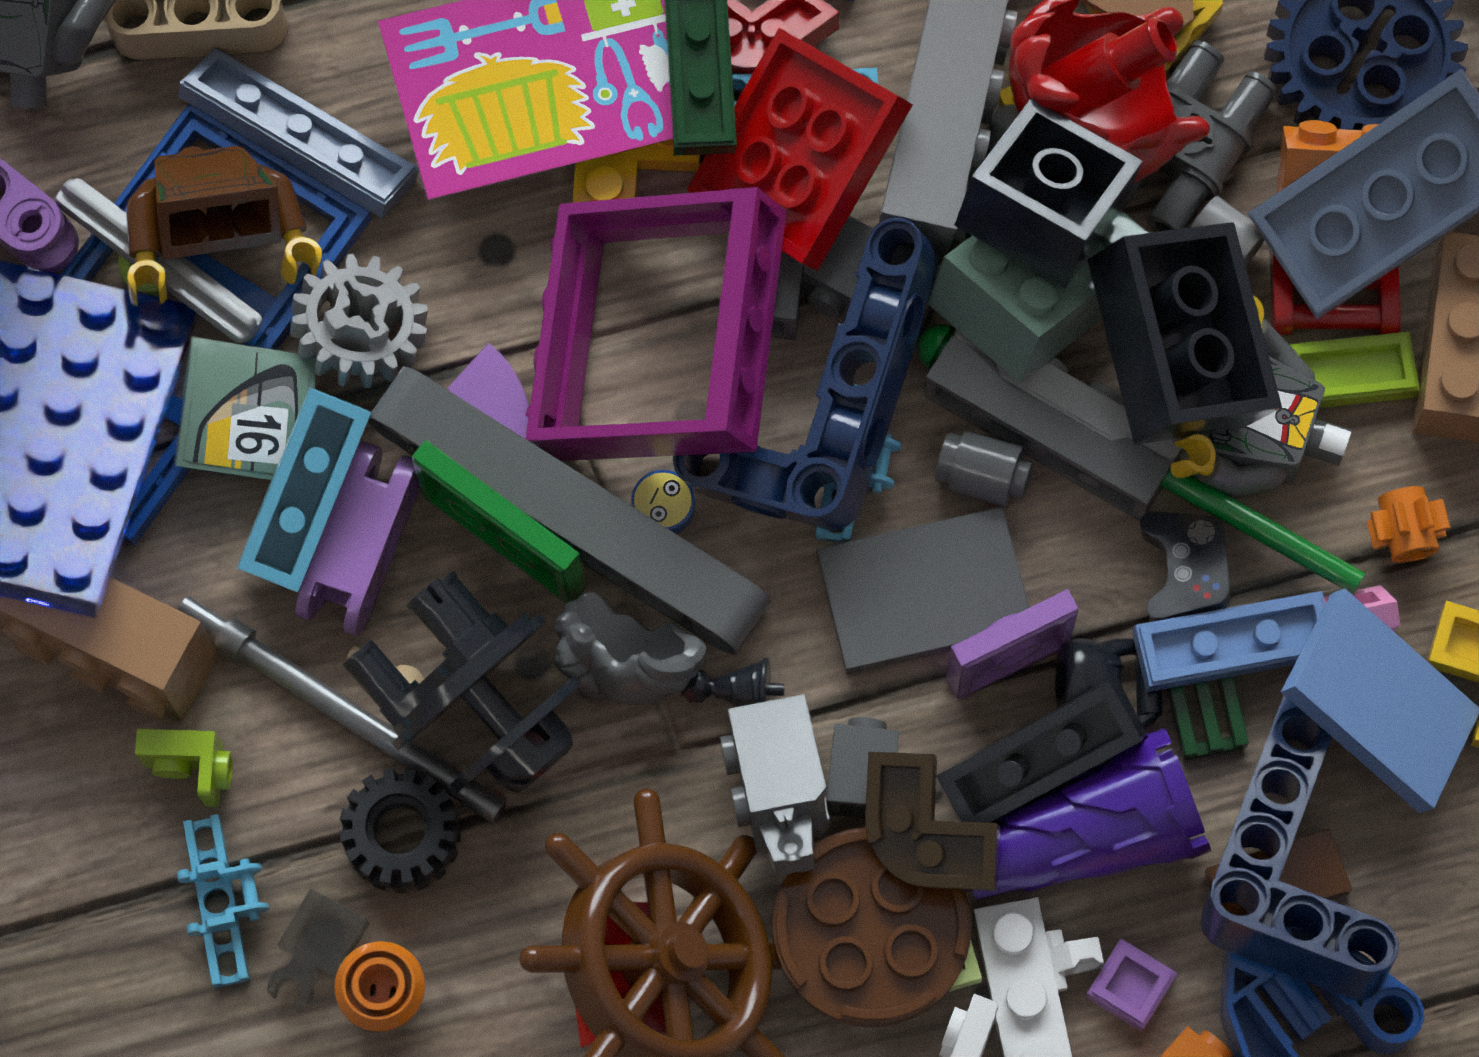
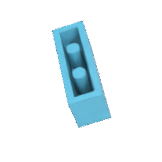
[237,387,371,592]

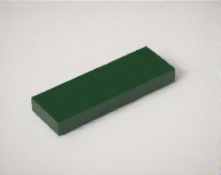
[664,0,737,156]

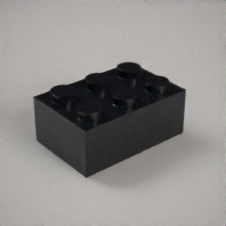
[1087,222,1282,445]

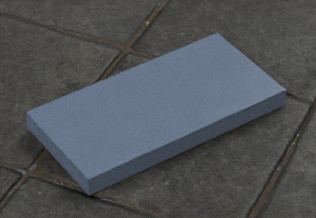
[1247,69,1479,319]

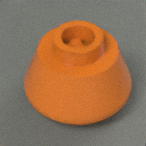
[334,941,425,1032]

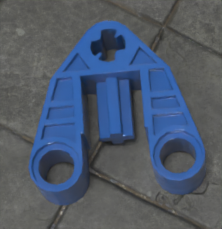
[1220,926,1424,1057]

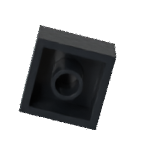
[954,98,1142,289]

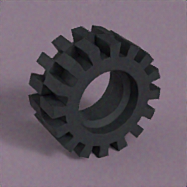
[339,768,461,893]

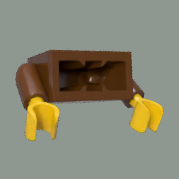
[126,146,322,306]

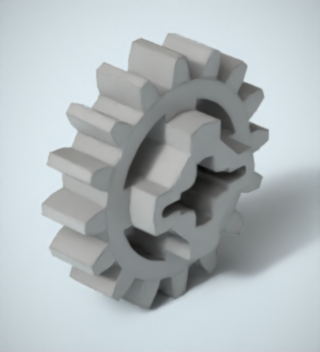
[290,254,428,388]

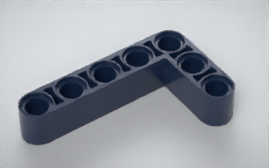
[1200,695,1399,999]

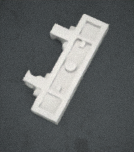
[973,897,1104,1057]

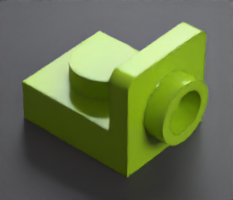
[135,729,233,807]

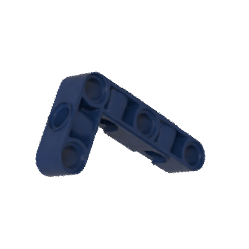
[672,218,939,530]

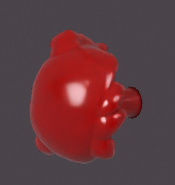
[1009,0,1210,184]

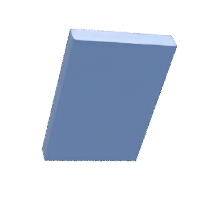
[1281,588,1479,813]

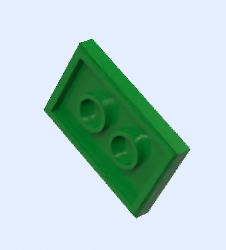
[412,440,586,604]

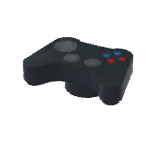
[1140,512,1231,622]

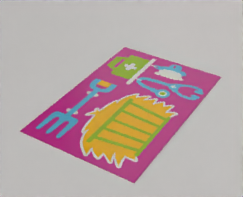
[378,0,672,200]

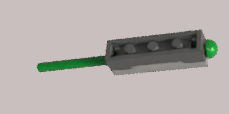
[917,324,1366,595]

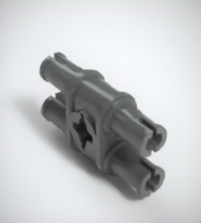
[1122,40,1277,232]

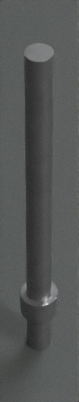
[177,596,507,823]

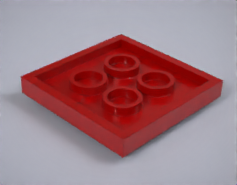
[687,28,913,271]

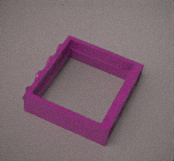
[525,187,787,461]

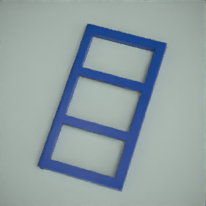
[0,103,372,546]

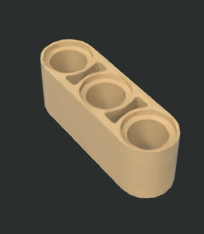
[104,0,288,60]

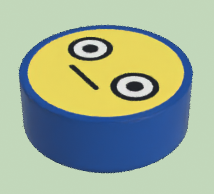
[631,470,695,534]

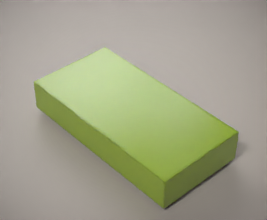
[1290,332,1420,408]

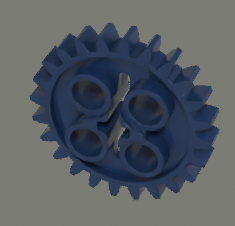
[1264,0,1468,130]

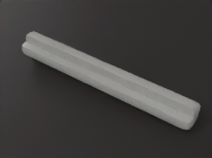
[55,178,263,344]

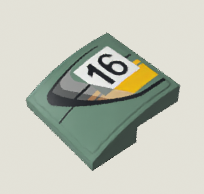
[174,336,317,480]

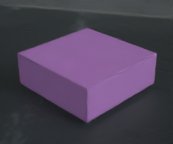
[1085,939,1177,1032]

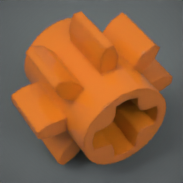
[1366,486,1451,563]

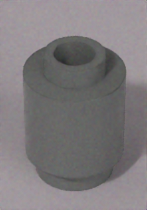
[935,431,1033,508]

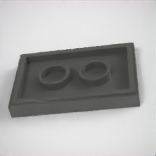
[817,507,1029,675]

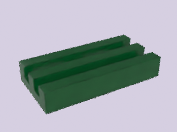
[1167,676,1249,761]

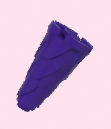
[965,728,1211,900]

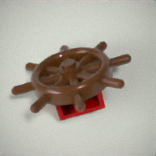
[519,788,785,1057]

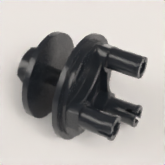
[343,571,580,793]

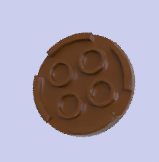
[772,827,971,1027]

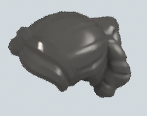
[554,592,706,706]

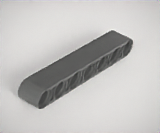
[368,366,771,655]

